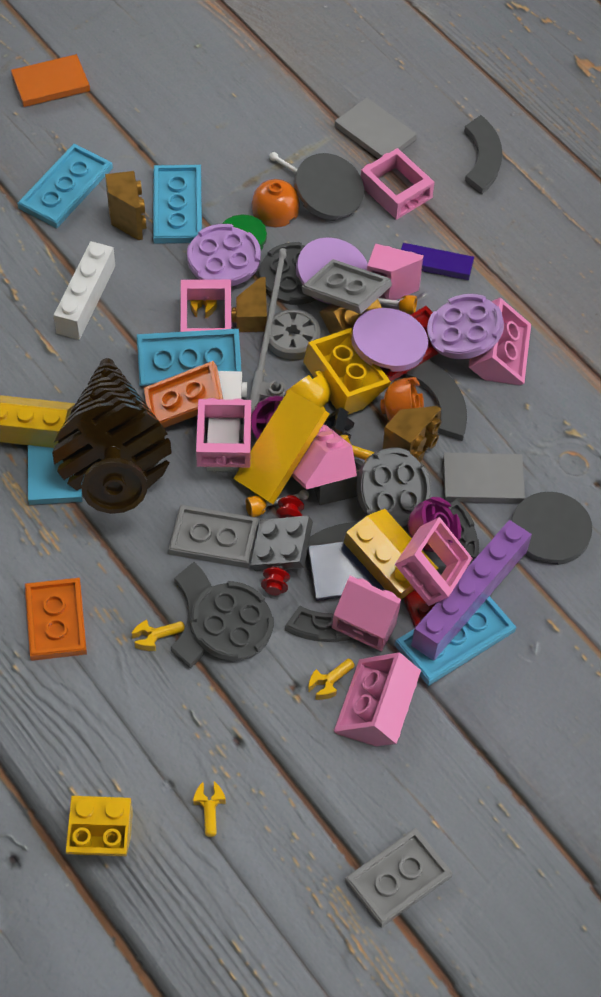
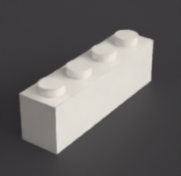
[54,241,115,340]
[207,371,247,472]

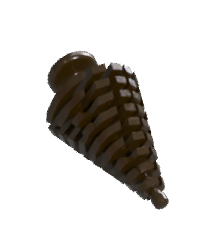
[52,358,172,514]

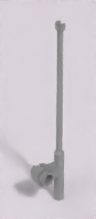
[249,248,287,414]

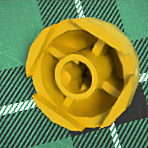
[285,371,331,411]

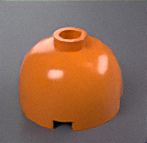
[252,179,300,227]
[380,377,424,421]

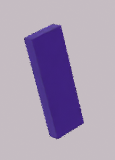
[401,243,474,280]

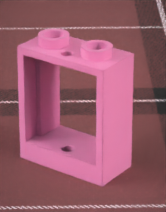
[361,148,434,220]
[180,279,231,332]
[196,398,251,468]
[395,517,473,606]

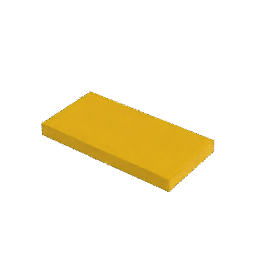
[233,389,330,504]

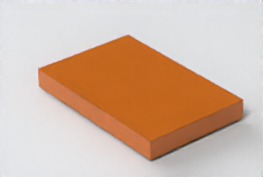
[11,54,90,107]
[144,361,223,428]
[25,578,87,661]

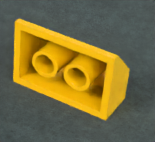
[303,328,391,414]
[0,395,75,448]
[344,509,439,600]

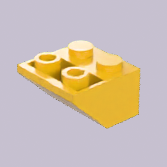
[66,796,133,856]

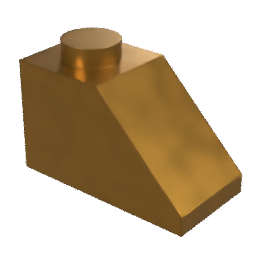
[231,277,267,332]

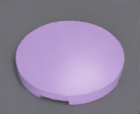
[187,224,261,286]
[296,238,368,304]
[427,294,504,359]
[351,308,428,372]

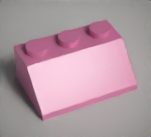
[469,298,531,385]
[291,424,357,490]
[334,652,421,746]

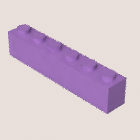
[411,520,532,661]

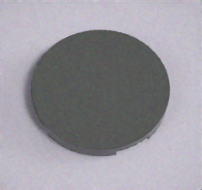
[294,153,364,220]
[259,242,317,305]
[356,448,431,527]
[512,492,592,565]
[190,581,274,661]

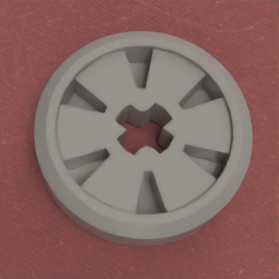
[268,309,320,360]

